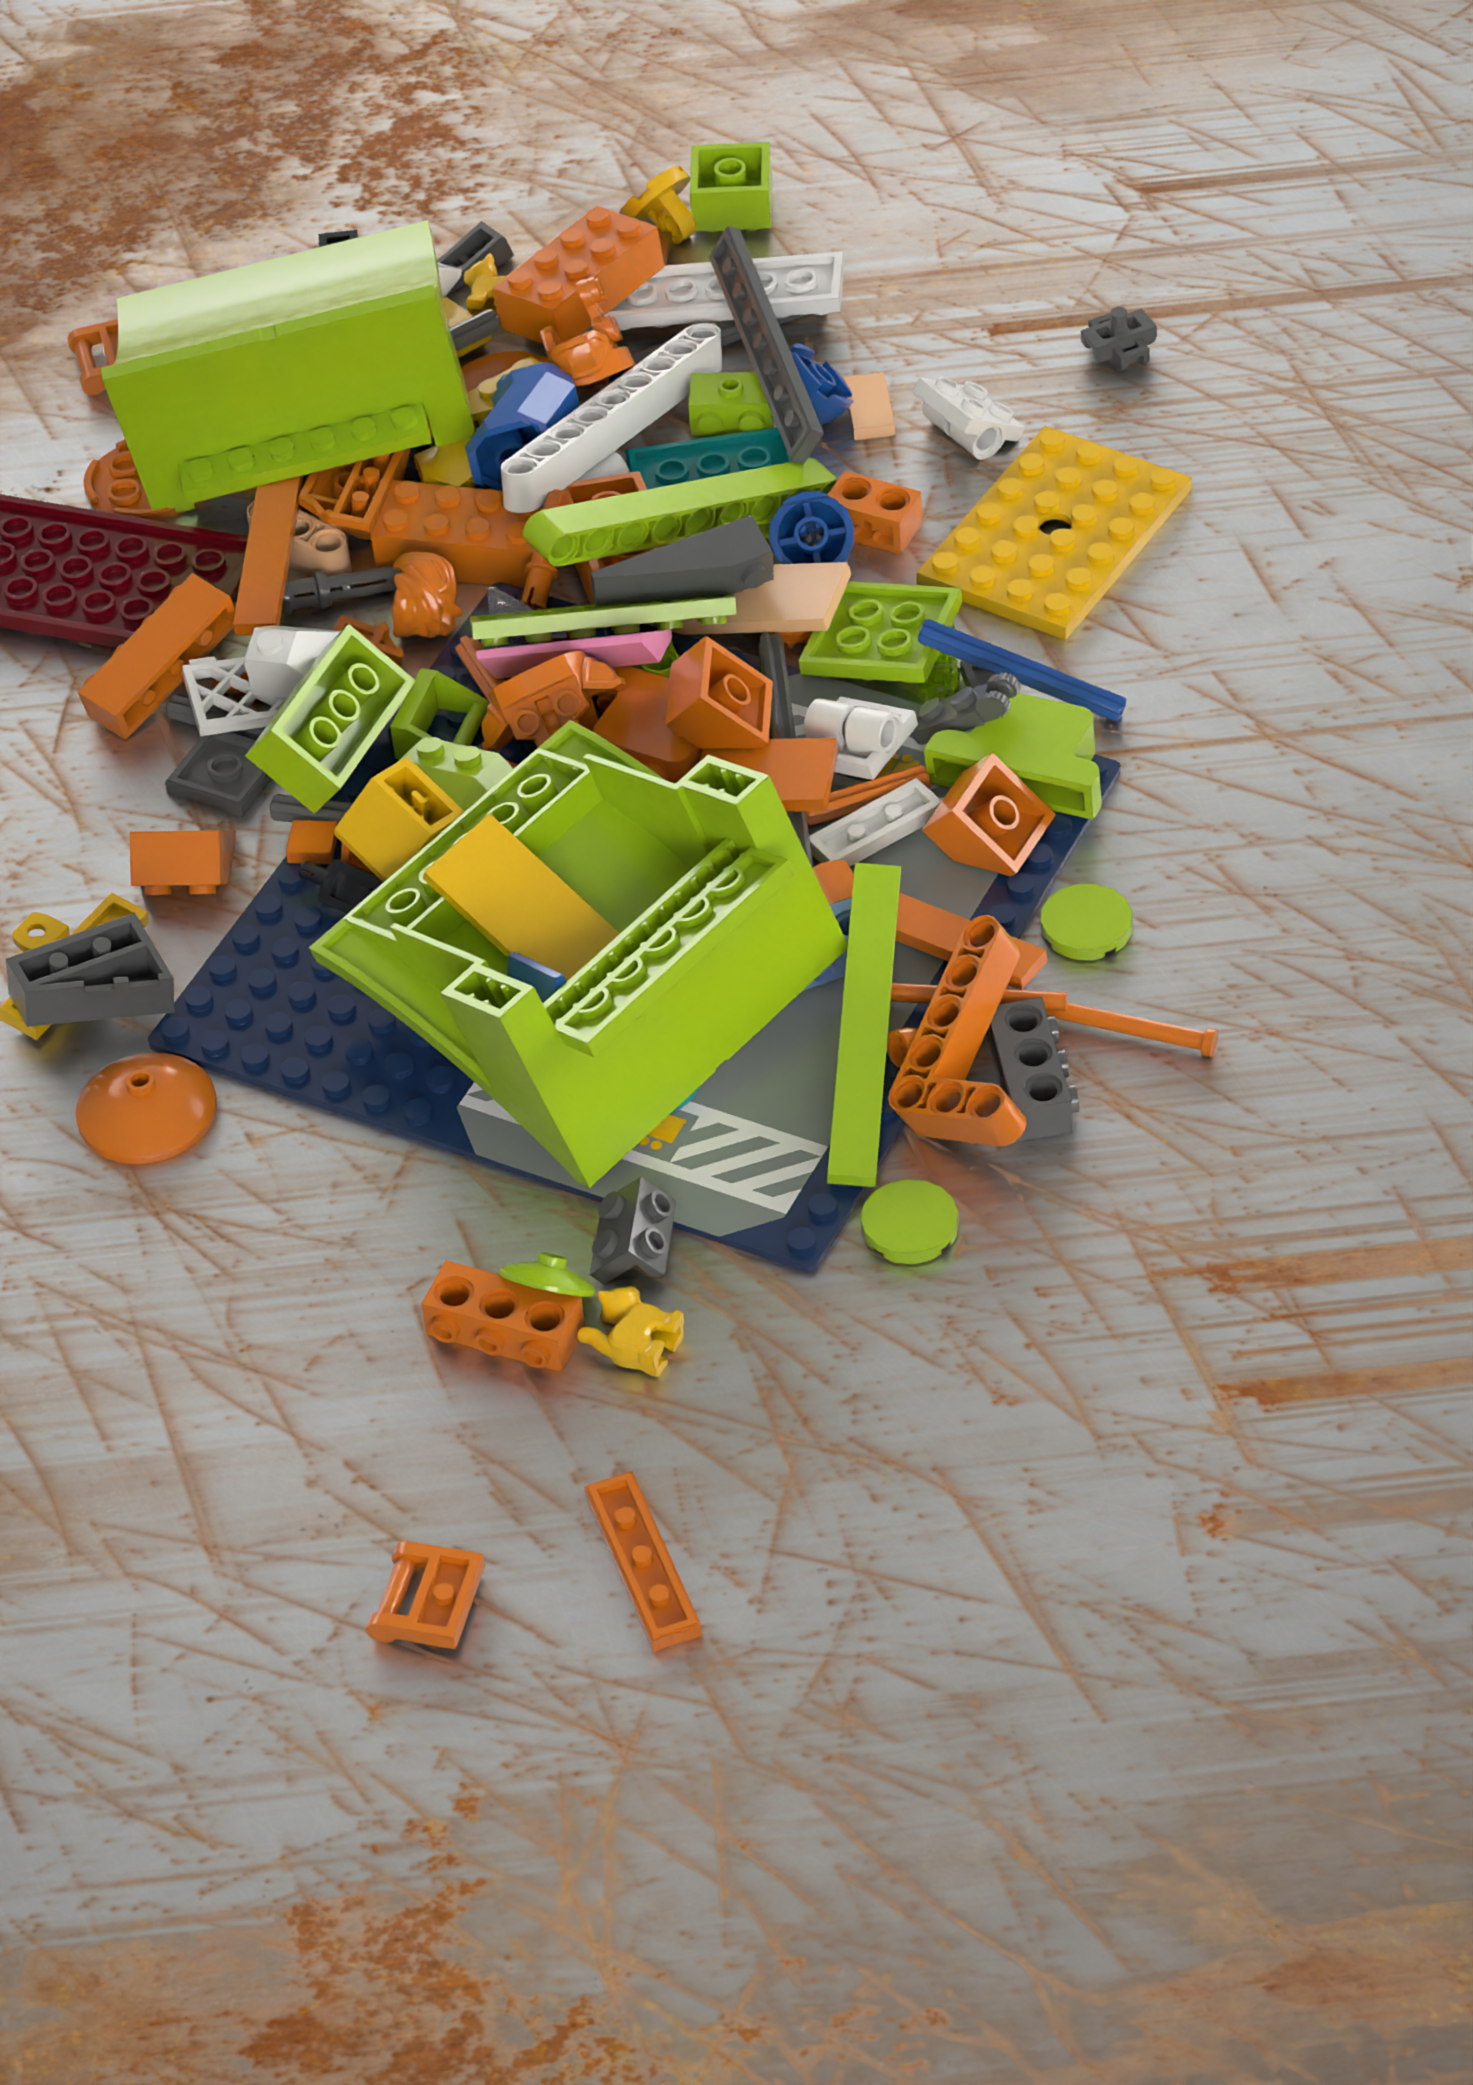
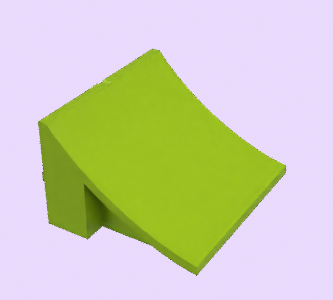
[101,220,476,513]
[309,720,848,1188]

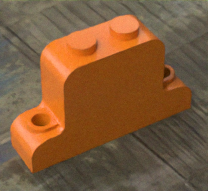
[593,666,703,784]

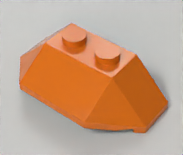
[298,448,411,539]

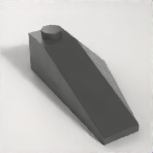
[591,515,774,606]

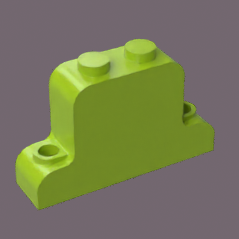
[924,693,1102,820]

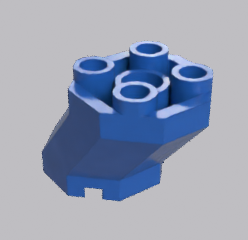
[465,362,579,491]

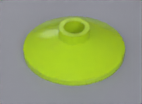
[498,1252,596,1297]

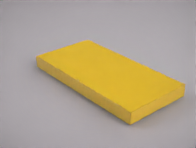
[423,813,620,981]

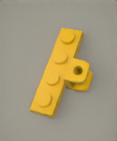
[0,892,149,1040]

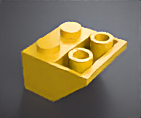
[334,757,465,882]

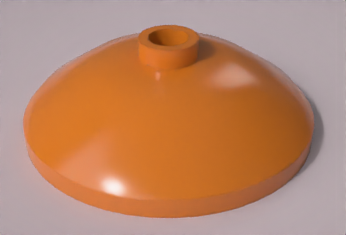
[75,1053,217,1164]

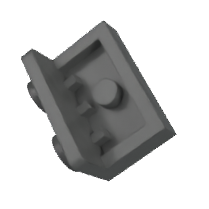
[589,1177,676,1285]

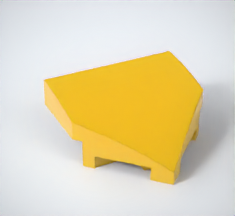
[414,438,477,488]

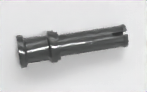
[282,565,400,616]

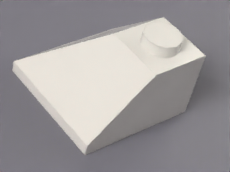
[244,625,341,698]

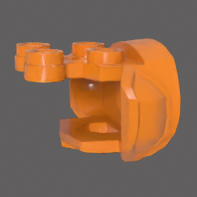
[540,276,636,387]
[482,651,627,752]

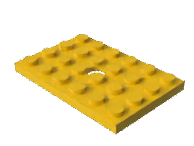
[916,425,1192,641]

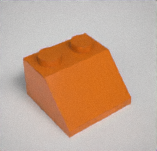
[665,636,773,748]
[922,752,1056,876]
[130,830,236,895]

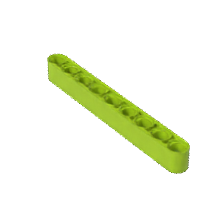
[523,458,838,566]

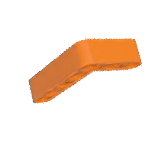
[888,915,1027,1146]

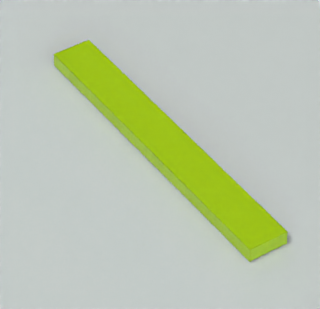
[827,863,901,1187]

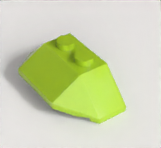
[398,736,513,811]

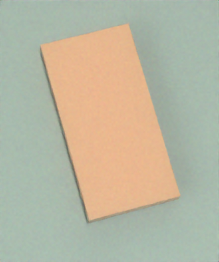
[667,562,852,635]

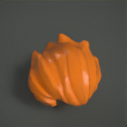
[392,551,463,638]

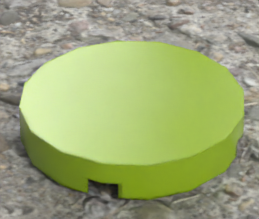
[1041,883,1132,960]
[861,1179,959,1264]

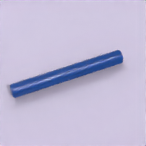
[917,619,1127,722]

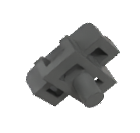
[1081,307,1157,372]

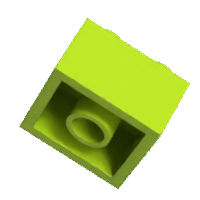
[690,142,772,232]

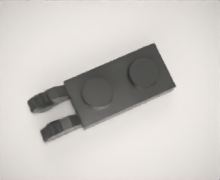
[910,672,1021,745]

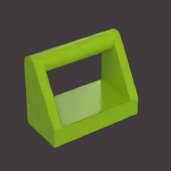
[390,668,489,760]

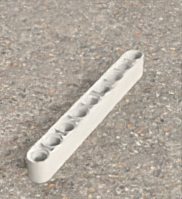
[501,323,722,513]

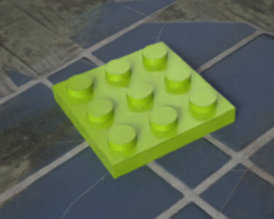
[798,581,963,683]

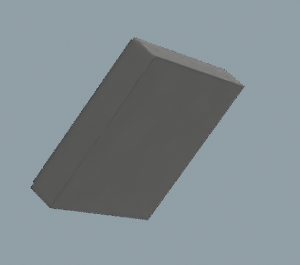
[165,732,272,817]

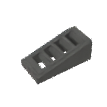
[437,221,514,294]

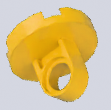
[619,165,696,244]

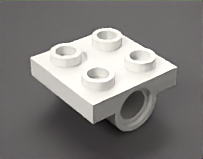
[913,376,1026,460]
[804,696,918,780]

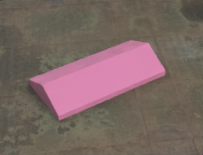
[476,629,672,679]

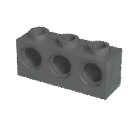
[987,998,1079,1142]

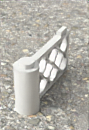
[182,656,287,736]

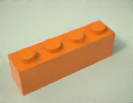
[77,573,235,740]

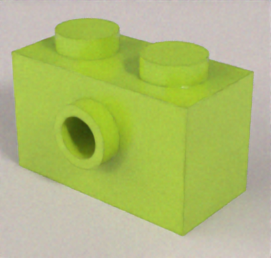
[688,372,775,437]

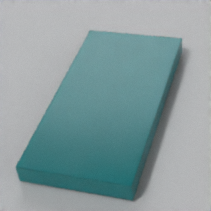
[625,427,792,489]

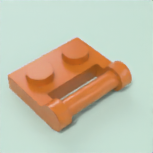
[67,319,118,396]
[366,1541,485,1649]

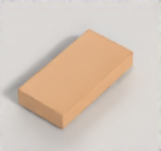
[843,372,895,440]

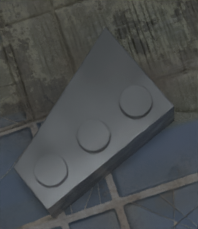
[6,912,175,1027]

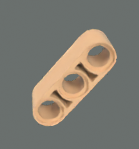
[246,500,352,577]

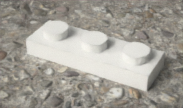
[809,778,941,867]

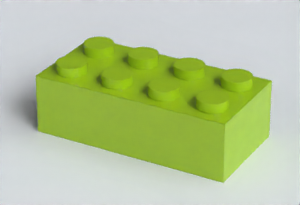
[245,624,416,814]

